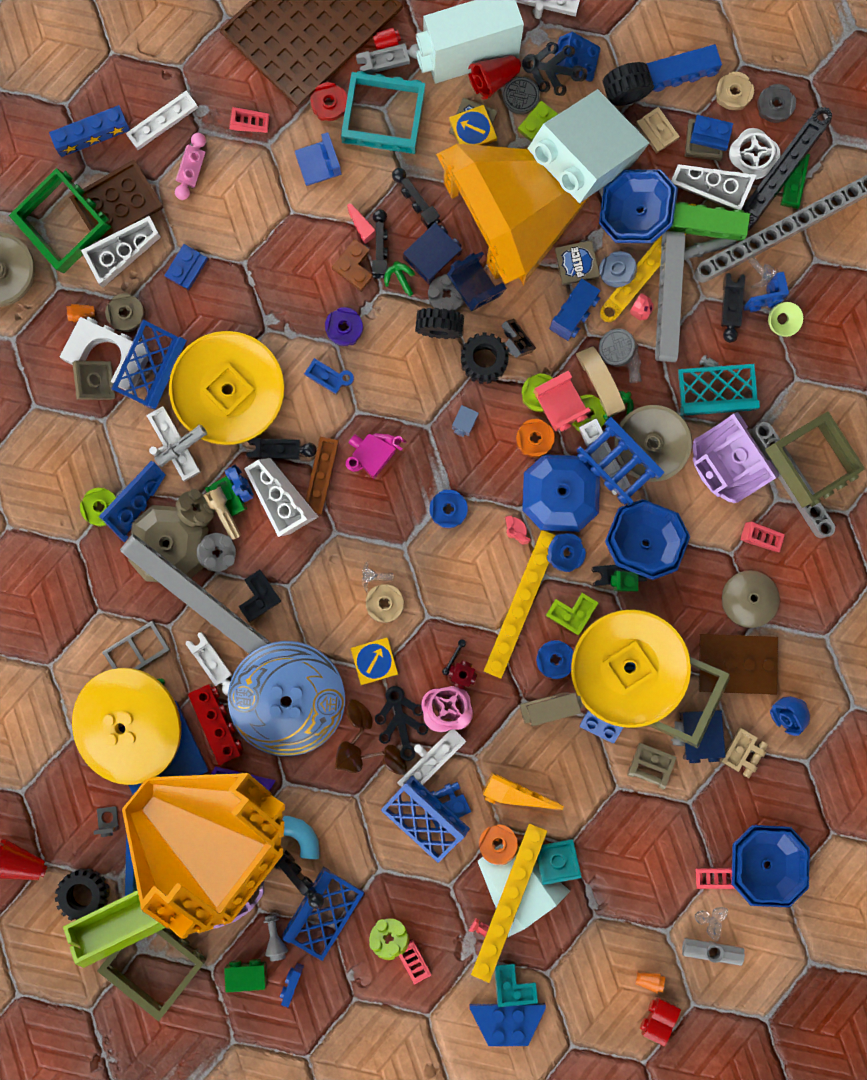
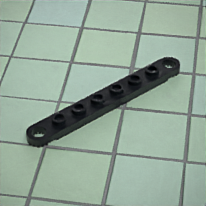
[742,107,832,231]

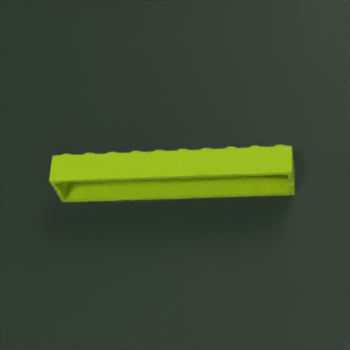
[63,878,266,968]

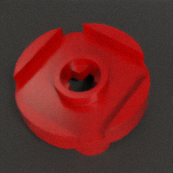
[310,82,347,121]

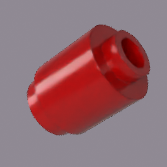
[373,27,401,50]

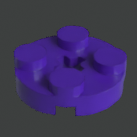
[325,307,363,346]

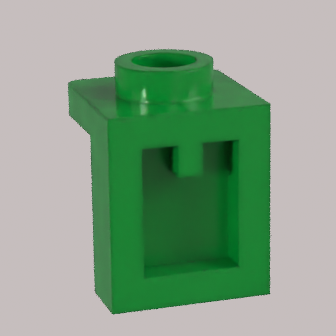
[611,571,638,592]

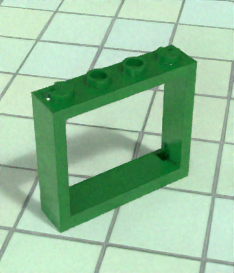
[9,168,112,273]

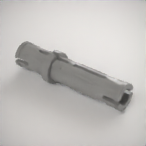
[684,238,736,260]
[154,424,207,467]

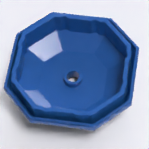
[599,169,678,243]
[522,454,600,532]
[605,499,690,580]
[731,825,810,908]

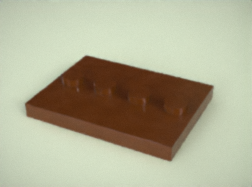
[69,159,164,242]
[699,634,778,695]

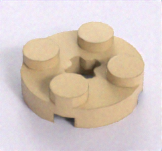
[716,72,754,110]
[366,584,404,623]

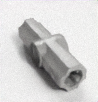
[682,938,745,966]

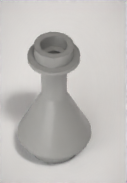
[263,914,288,961]

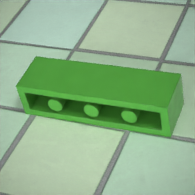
[669,202,750,241]

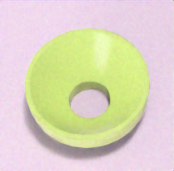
[768,302,803,337]

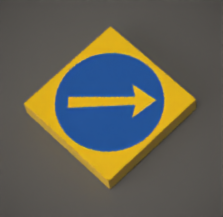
[449,105,497,146]
[350,637,398,685]

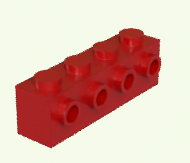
[188,684,244,765]

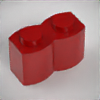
[640,996,681,1047]

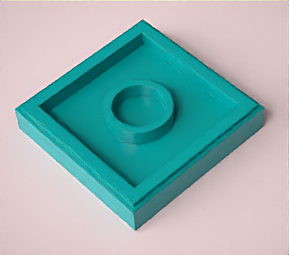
[537,839,581,885]

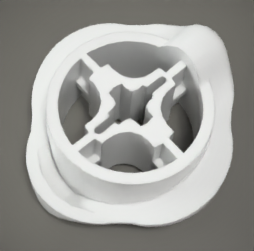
[729,128,780,179]

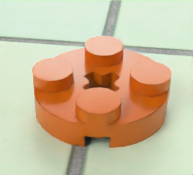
[516,419,555,458]
[479,824,518,865]

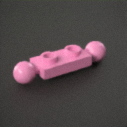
[175,133,206,200]

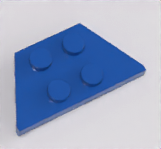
[469,1003,546,1046]

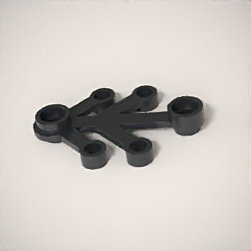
[522,42,587,96]
[375,686,428,761]

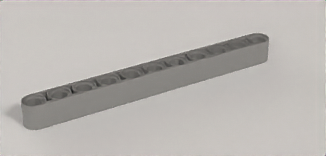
[694,175,867,283]
[120,534,271,654]

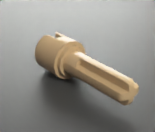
[203,487,241,540]

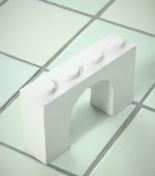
[60,317,151,393]

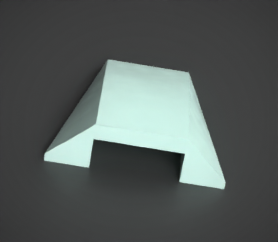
[477,843,570,937]

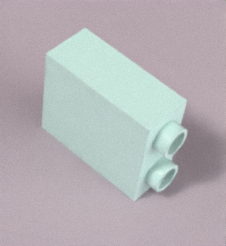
[416,0,524,84]
[527,89,649,203]

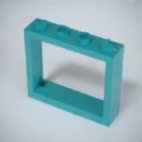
[341,71,425,154]

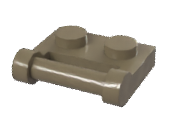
[627,743,677,790]

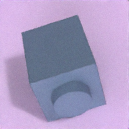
[452,405,479,437]

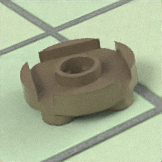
[105,293,145,332]
[176,489,215,527]

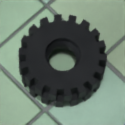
[415,308,464,339]

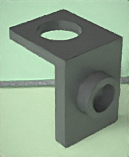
[94,806,119,837]

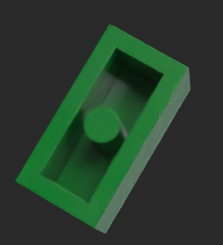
[224,959,268,993]

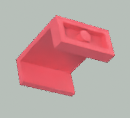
[534,370,591,432]

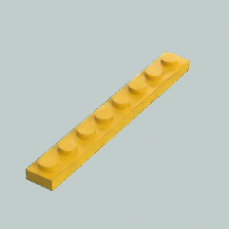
[483,530,556,679]
[471,824,548,983]

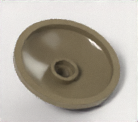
[721,570,780,628]

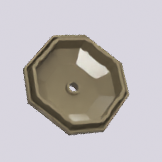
[128,505,209,582]

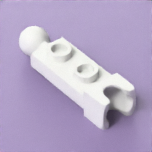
[185,632,232,696]

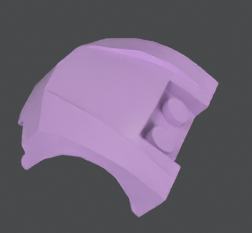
[692,412,780,503]

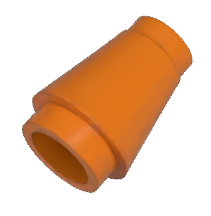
[66,304,95,323]
[636,972,665,994]

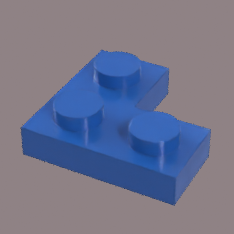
[280,963,304,1007]

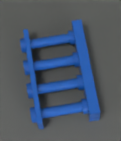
[577,417,665,506]

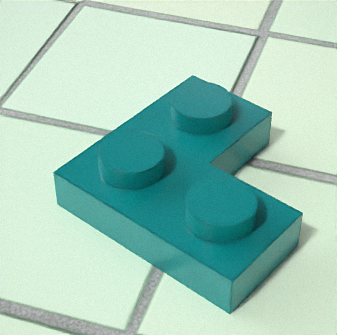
[495,964,538,1007]

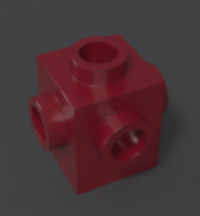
[448,660,477,690]

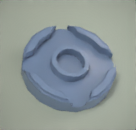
[599,251,637,287]

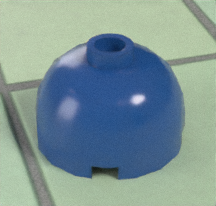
[770,696,810,736]

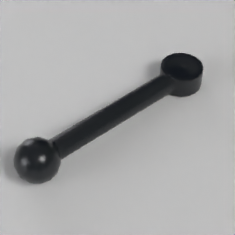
[442,639,466,676]

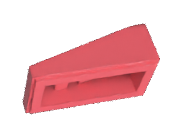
[229,107,269,133]
[347,203,376,245]
[740,522,785,553]
[696,867,735,889]
[399,939,432,984]

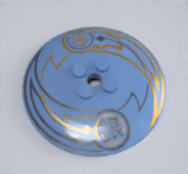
[228,641,345,756]

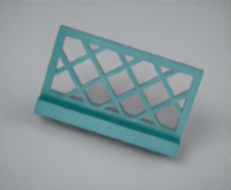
[678,364,760,416]

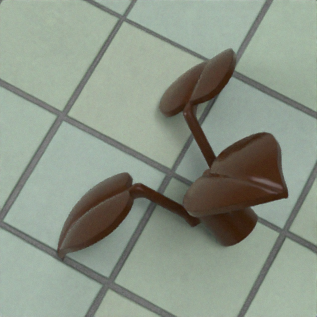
[335,699,407,775]

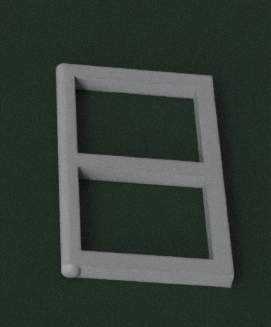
[102,621,170,670]

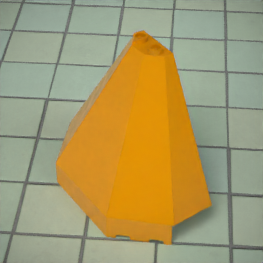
[436,143,590,286]
[122,773,285,939]

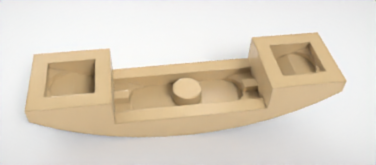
[576,346,625,417]

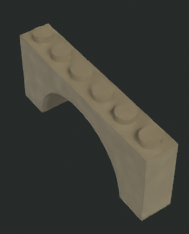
[519,692,583,726]

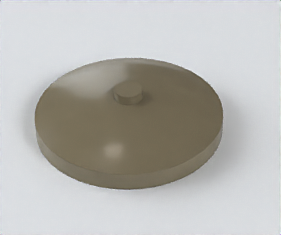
[0,232,35,307]
[614,405,692,482]

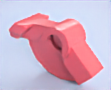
[505,516,531,545]
[469,918,489,937]

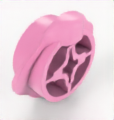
[421,686,473,732]

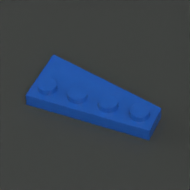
[99,461,165,542]

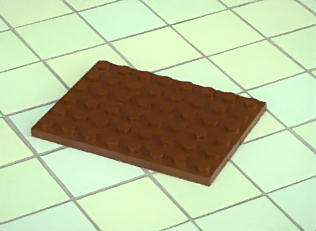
[219,0,403,108]

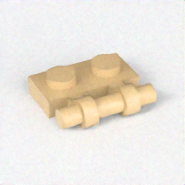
[720,728,768,778]

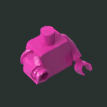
[346,433,406,479]

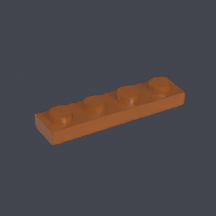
[305,436,339,515]

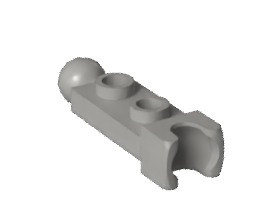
[356,44,419,75]

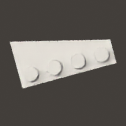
[671,164,756,210]
[81,216,161,288]
[244,458,318,537]

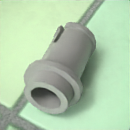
[671,721,685,746]

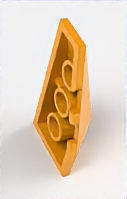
[482,772,564,810]

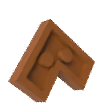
[332,239,373,292]

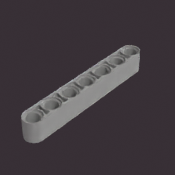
[655,231,685,362]
[752,422,835,538]

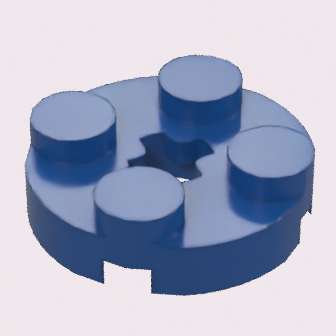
[225,464,254,502]
[429,490,468,528]
[547,533,586,572]
[536,640,573,679]

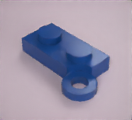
[304,358,354,395]

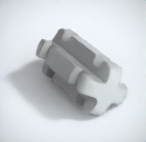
[699,355,723,374]

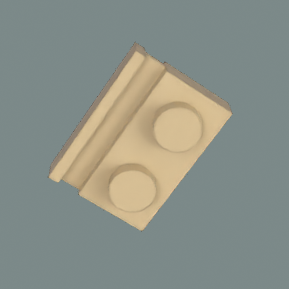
[636,107,680,154]

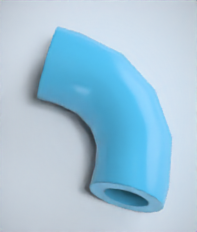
[283,816,320,859]

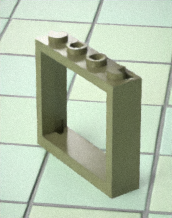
[765,411,865,508]
[647,657,730,748]
[97,928,207,1021]

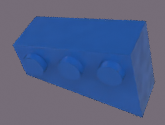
[549,278,601,341]

